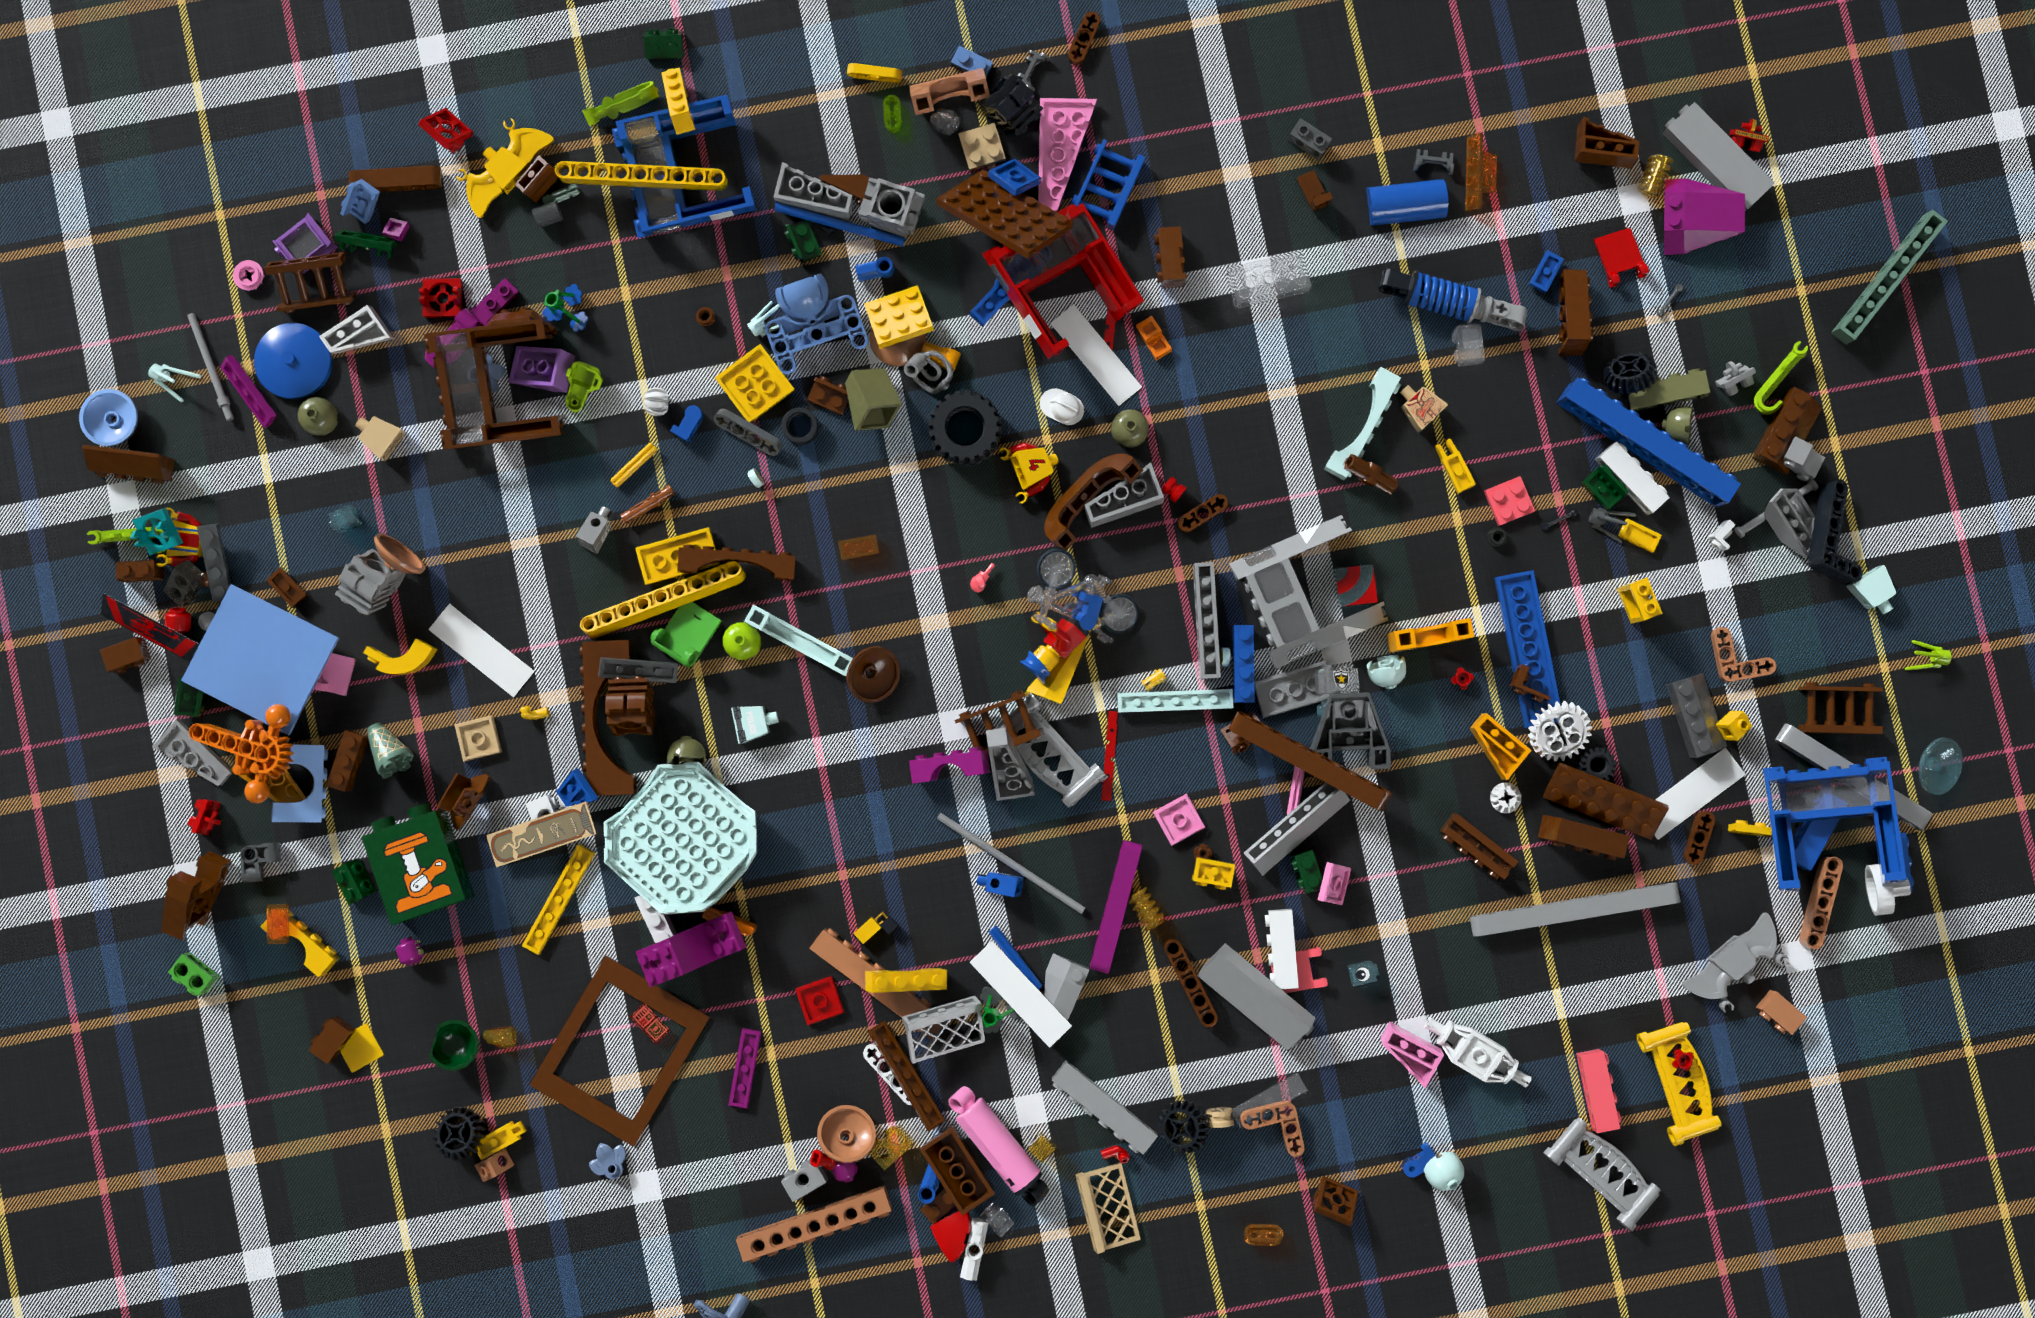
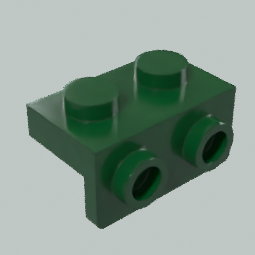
[643,28,684,59]
[1581,464,1629,511]
[173,676,206,717]
[331,858,376,905]

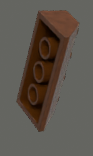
[1752,387,1822,475]
[82,445,175,484]
[920,1124,995,1215]

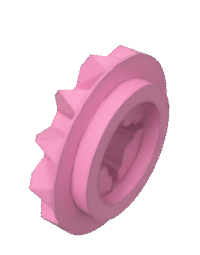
[233,260,265,291]

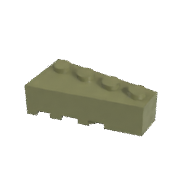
[1627,368,1710,411]

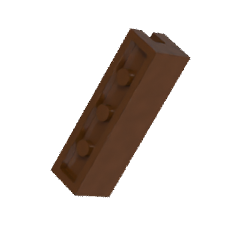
[1439,813,1519,880]

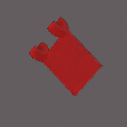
[1594,228,1649,288]

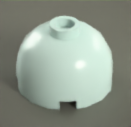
[1367,655,1406,689]
[1424,1152,1464,1191]

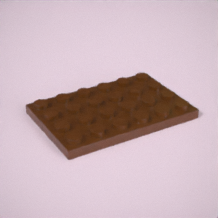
[936,170,1074,259]

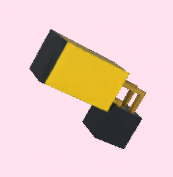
[852,912,898,945]

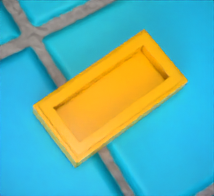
[1618,518,1662,553]

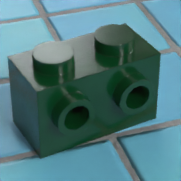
[1291,850,1323,893]

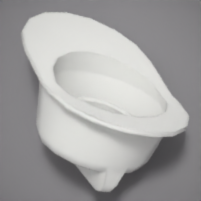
[1040,388,1084,425]

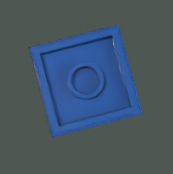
[988,159,1042,196]

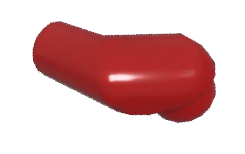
[1101,1145,1129,1164]

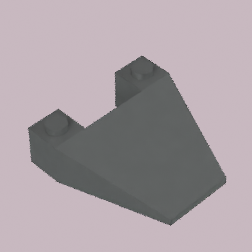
[1310,692,1391,769]

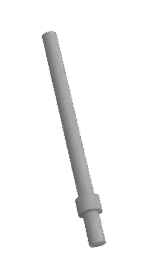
[187,313,234,421]

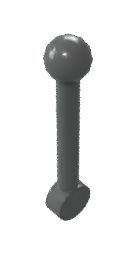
[1657,284,1683,317]

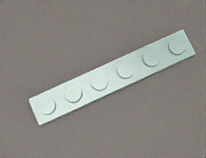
[1117,689,1233,713]

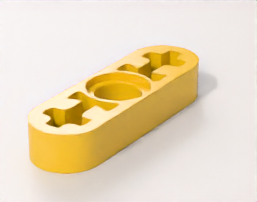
[847,63,902,83]

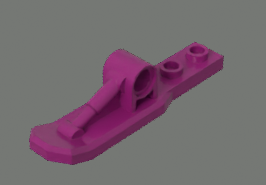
[425,278,520,369]

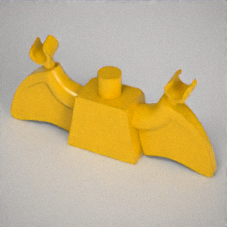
[456,119,554,218]

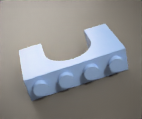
[272,744,328,822]

